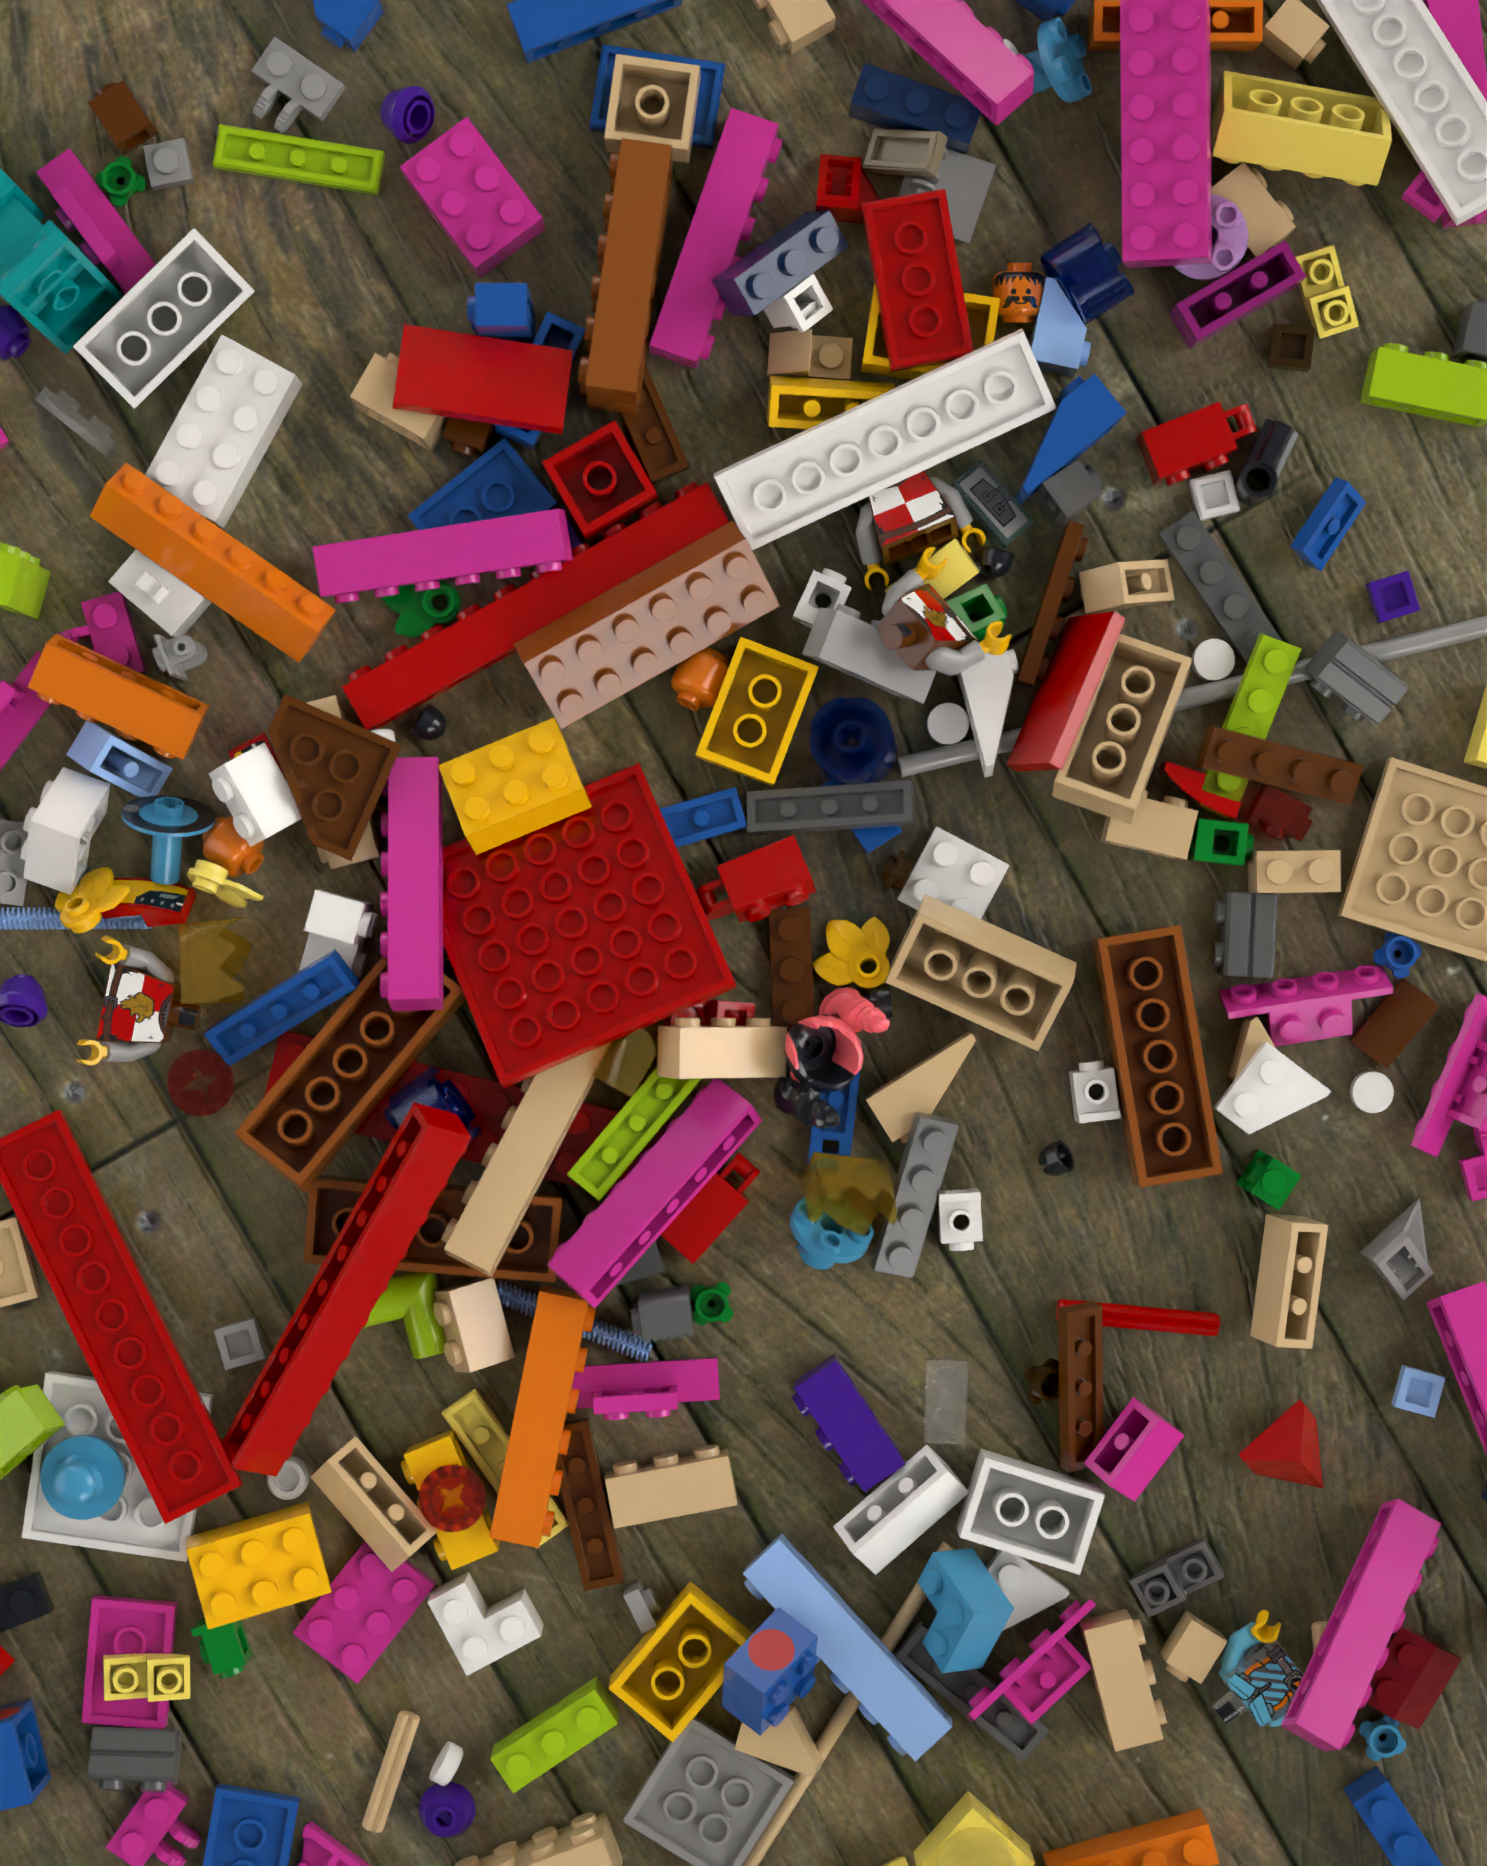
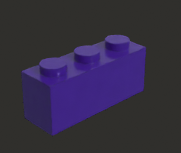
[791,1354,905,1492]

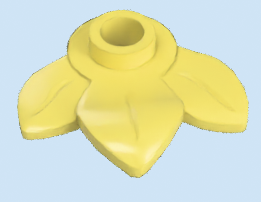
[187,860,264,908]

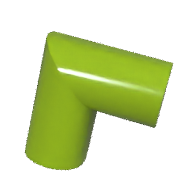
[362,1272,447,1359]

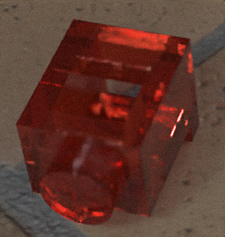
[1241,785,1312,842]

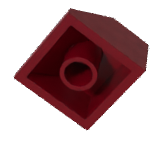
[1367,1623,1462,1729]

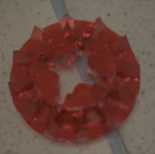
[167,1050,235,1116]
[419,1463,486,1532]

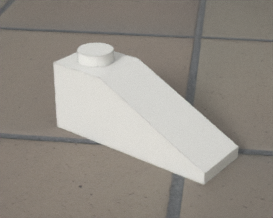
[957,637,1019,778]

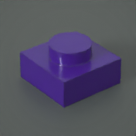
[1365,571,1421,624]

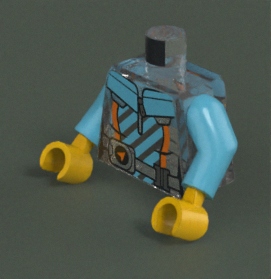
[1212,1610,1304,1727]

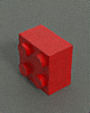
[542,420,658,542]

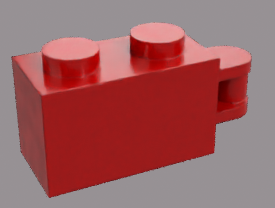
[1136,401,1258,487]
[696,835,816,923]
[661,1152,761,1264]

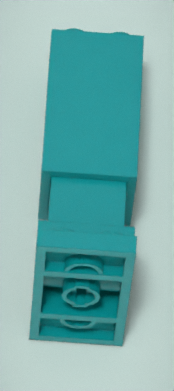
[0,168,124,355]

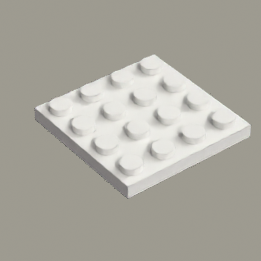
[21,1371,213,1562]

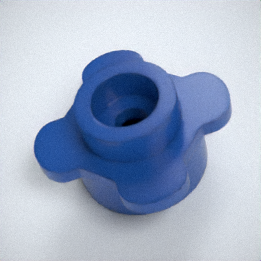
[1373,931,1422,979]

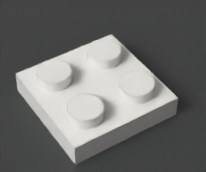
[897,826,1010,919]

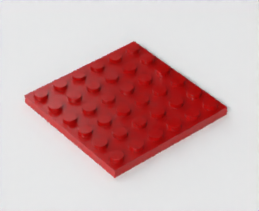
[443,763,737,1088]

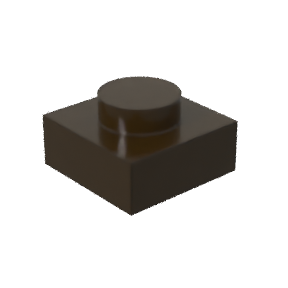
[1266,323,1315,372]

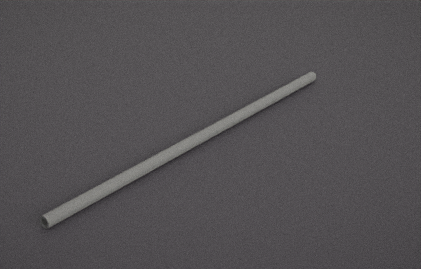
[897,616,1487,777]

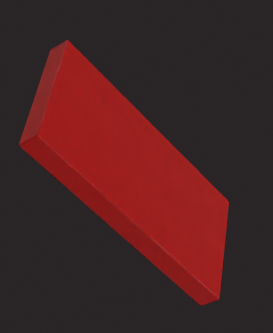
[861,189,974,372]
[392,324,573,434]
[1006,611,1125,771]

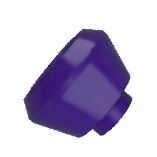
[381,86,435,144]
[0,305,31,360]
[0,974,48,1028]
[419,1781,476,1838]

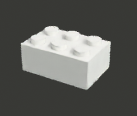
[956,1449,1105,1575]

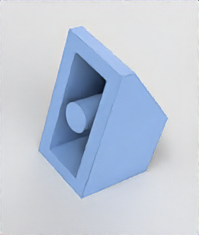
[1030,277,1091,377]
[66,721,173,798]

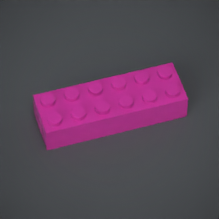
[1120,0,1212,268]

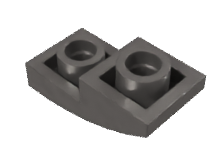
[1129,1536,1224,1617]

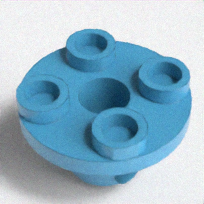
[1021,17,1092,103]
[790,1191,874,1270]
[40,1435,126,1520]

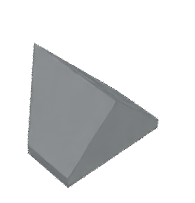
[1359,1197,1434,1301]

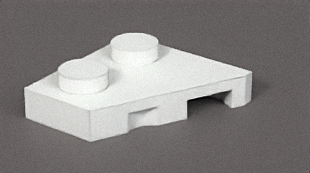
[1214,1041,1331,1134]
[986,1550,1070,1631]

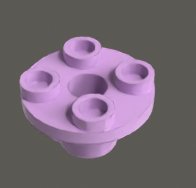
[1174,194,1248,280]

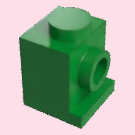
[946,583,1008,643]
[1188,819,1254,866]
[1235,1149,1302,1210]
[191,1618,252,1679]

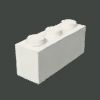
[833,1445,970,1575]

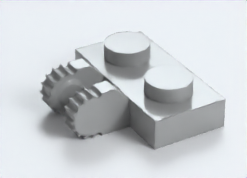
[251,37,345,133]

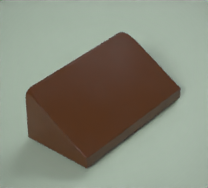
[1349,978,1440,1069]

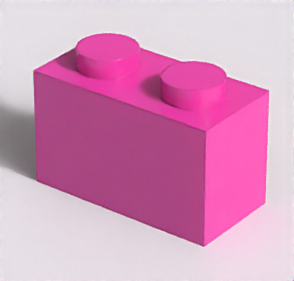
[1083,1397,1185,1502]

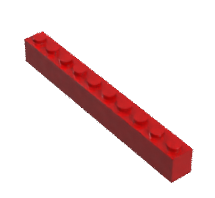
[342,482,729,731]
[223,1102,471,1477]

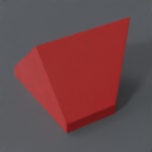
[815,154,881,224]
[1238,1399,1323,1489]

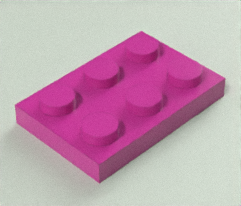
[293,1540,436,1684]
[81,1595,178,1729]

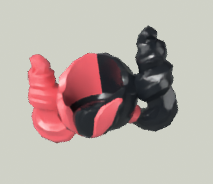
[773,987,890,1129]

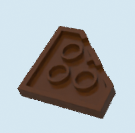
[268,694,402,861]

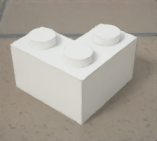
[20,767,110,895]
[299,890,378,978]
[427,1571,544,1676]

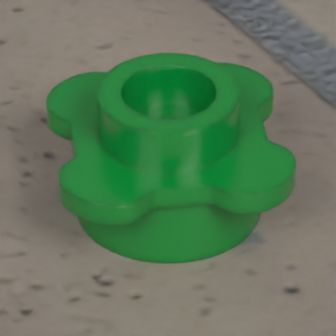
[96,156,146,207]
[690,1281,733,1325]

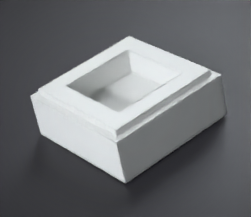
[1188,470,1240,521]

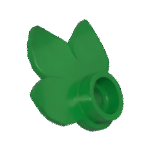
[381,580,461,638]

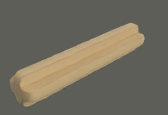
[362,1710,420,1833]

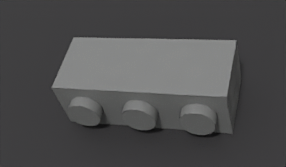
[802,604,936,704]

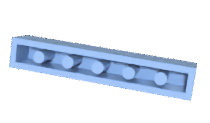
[743,1533,952,1761]

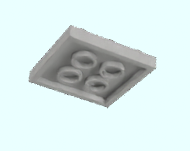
[623,1716,794,1866]

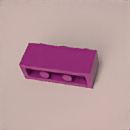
[1169,240,1307,350]

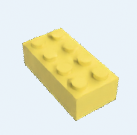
[1212,70,1392,186]

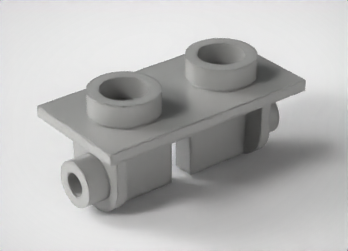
[152,634,207,681]

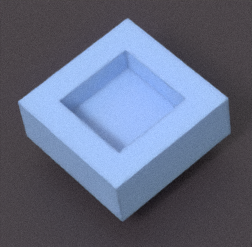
[1391,1365,1445,1418]

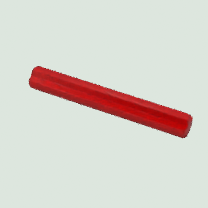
[1056,1299,1220,1336]

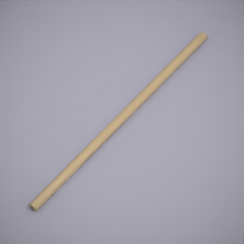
[742,1541,957,1866]

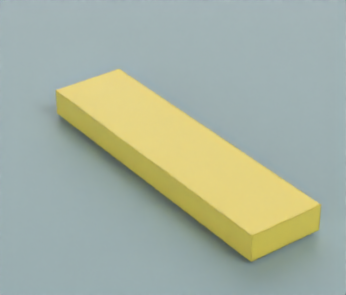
[441,1387,569,1548]

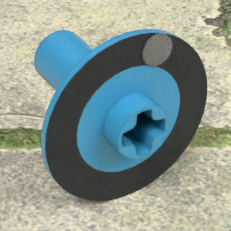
[122,795,215,885]

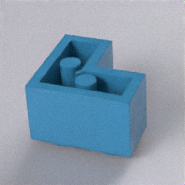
[918,1548,1014,1673]

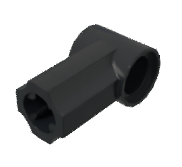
[1234,419,1299,506]

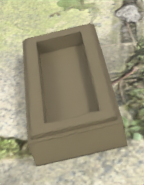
[862,128,948,178]

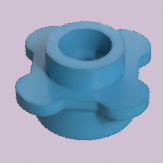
[1359,1715,1406,1761]

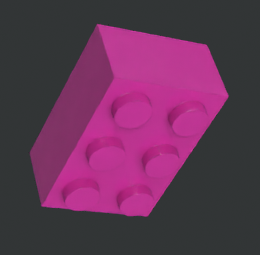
[400,117,546,279]

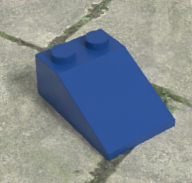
[1015,373,1127,505]

